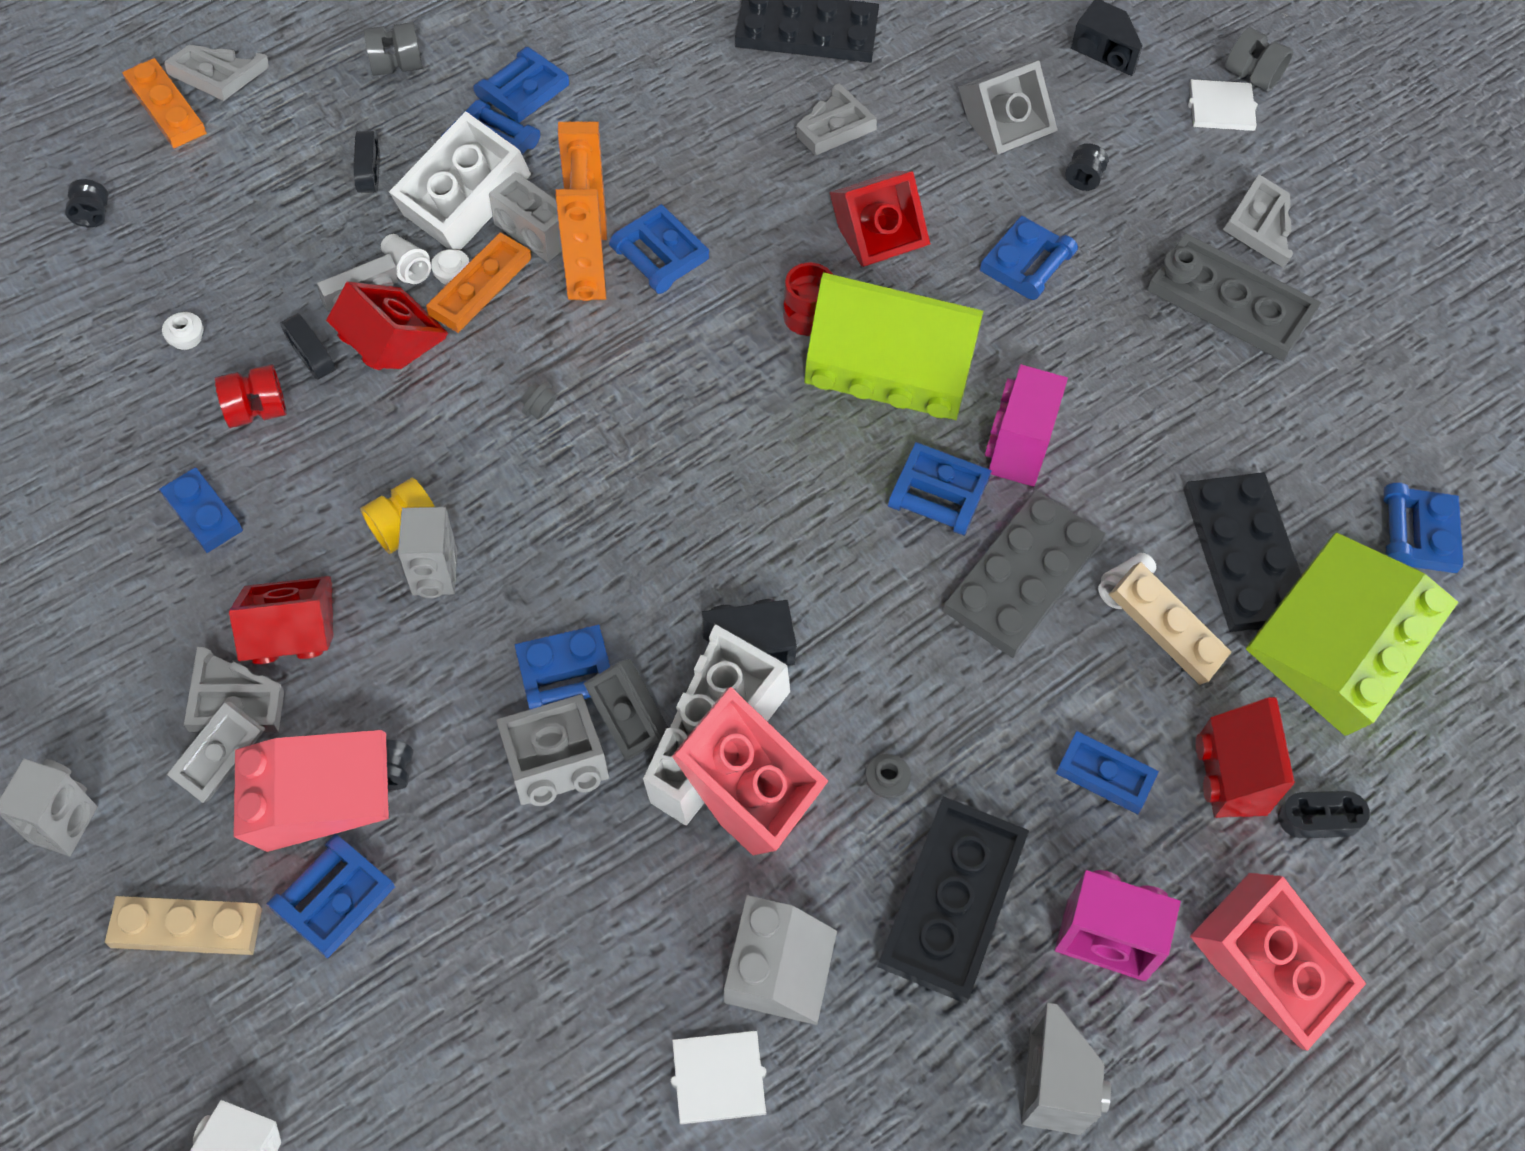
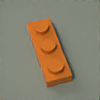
[122,58,207,149]
[426,232,531,333]

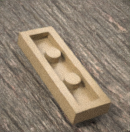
[1108,562,1231,685]
[105,896,262,955]

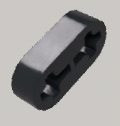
[354,131,380,193]
[280,313,336,380]
[1278,791,1370,838]

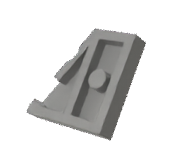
[184,647,284,732]

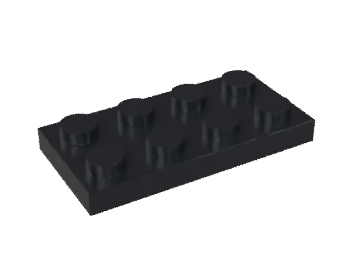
[735,0,879,63]
[1183,472,1302,632]
[877,796,1029,1004]

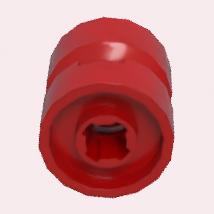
[783,262,833,336]
[215,364,287,428]

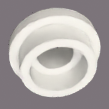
[162,312,204,350]

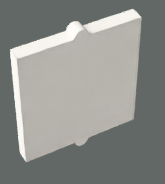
[1188,79,1258,131]
[671,1031,766,1124]

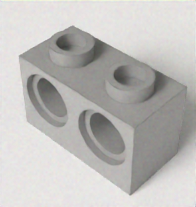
[489,172,562,263]
[398,507,457,598]
[0,759,98,856]

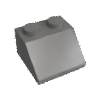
[958,60,1058,155]
[724,895,837,1025]
[1022,1003,1111,1135]

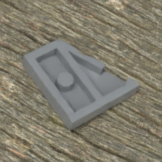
[165,45,269,101]
[796,83,877,156]
[1223,174,1292,268]

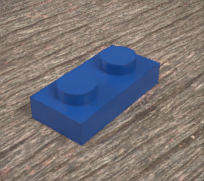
[159,467,243,553]
[1056,731,1159,814]

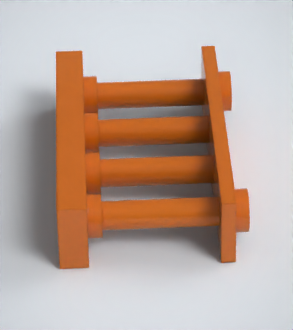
[556,122,607,301]

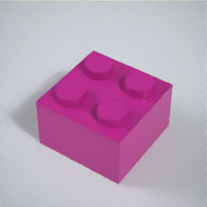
[985,364,1068,487]
[1054,870,1181,982]

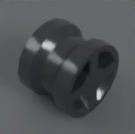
[1065,143,1109,191]
[65,179,108,228]
[386,739,413,790]

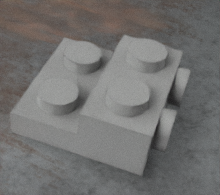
[496,694,609,806]

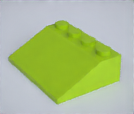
[804,272,984,421]
[1246,532,1458,736]

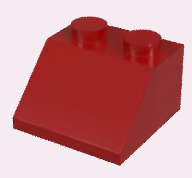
[829,171,931,267]
[326,282,448,370]
[229,576,333,664]
[1196,697,1295,818]

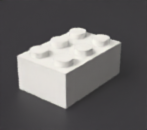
[389,111,531,250]

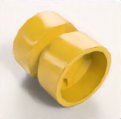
[360,477,435,554]

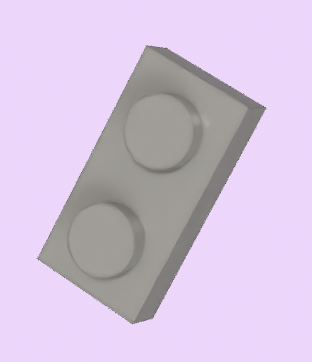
[317,254,398,311]
[167,701,265,803]

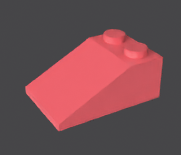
[672,687,828,855]
[234,730,389,852]
[1190,873,1366,1051]

